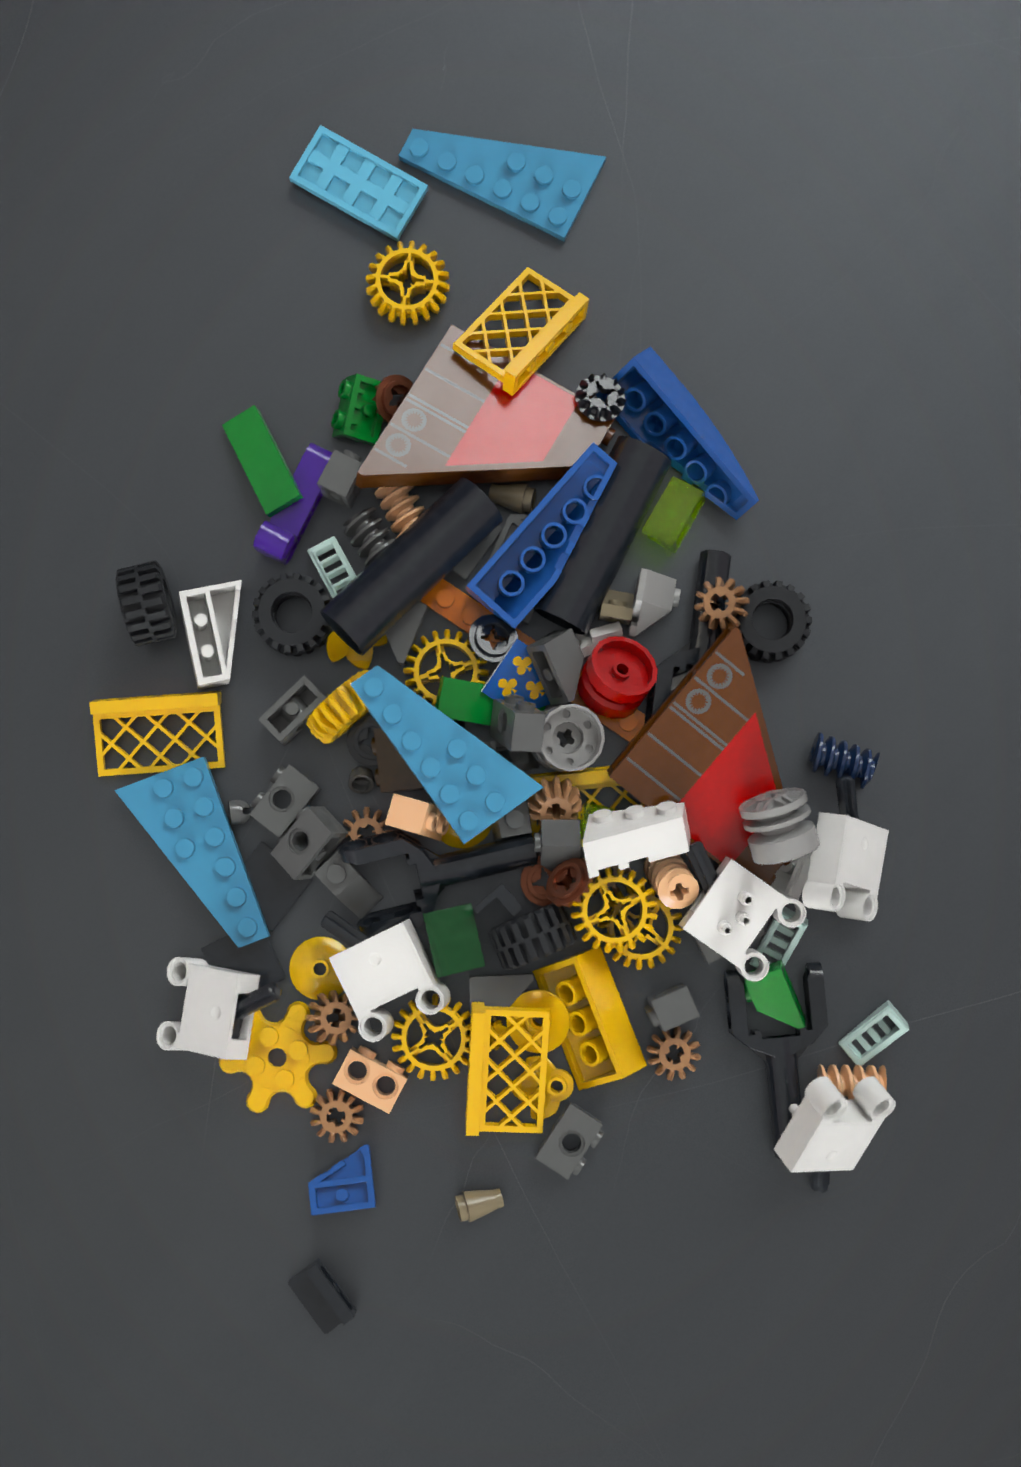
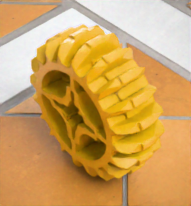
[365,240,450,326]
[403,629,489,707]
[306,670,369,744]
[570,867,658,953]
[597,884,684,970]
[391,993,470,1081]

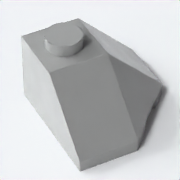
[627,568,681,640]

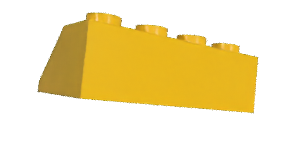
[533,946,647,1090]

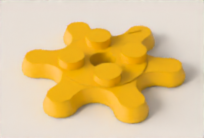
[219,1001,338,1113]

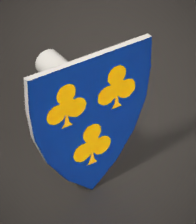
[481,638,550,708]

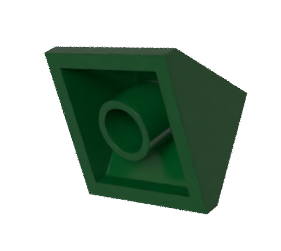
[423,903,485,978]

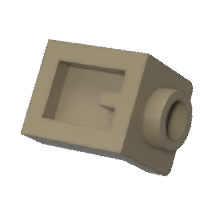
[598,590,634,625]

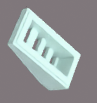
[307,536,356,598]
[749,906,808,968]
[838,1000,909,1066]

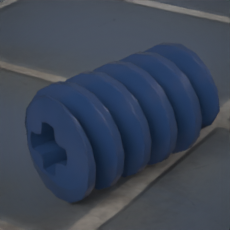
[808,732,880,789]

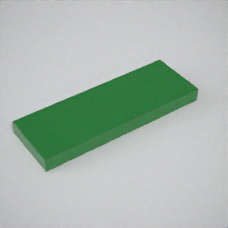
[222,405,303,517]
[435,676,545,726]

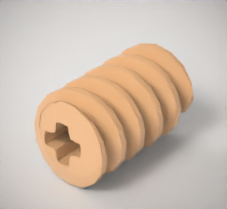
[374,486,425,538]
[644,854,700,909]
[817,1064,887,1100]

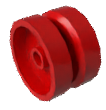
[577,636,658,719]

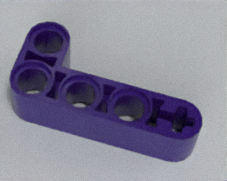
[253,443,332,565]

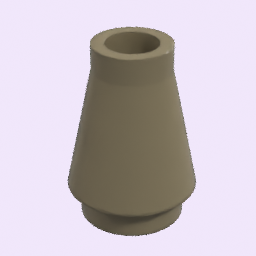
[489,484,537,514]
[455,1188,504,1223]

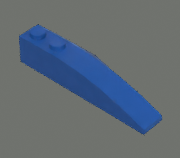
[596,346,759,520]
[465,442,617,629]

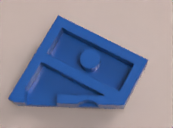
[308,1144,377,1216]

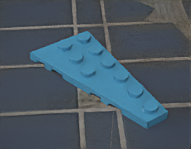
[399,129,606,241]
[351,665,543,844]
[114,757,270,948]

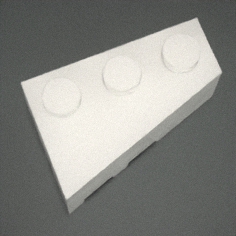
[178,580,242,690]
[582,801,691,878]

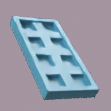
[289,125,428,242]

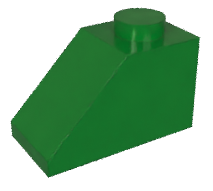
[744,960,806,1029]

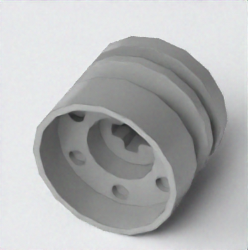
[531,704,605,771]
[739,788,820,865]

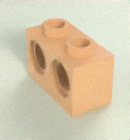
[385,793,449,841]
[332,1045,409,1114]

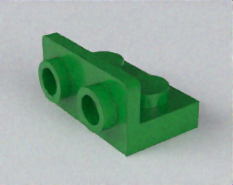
[331,373,383,446]

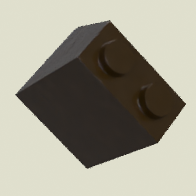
[371,720,465,793]

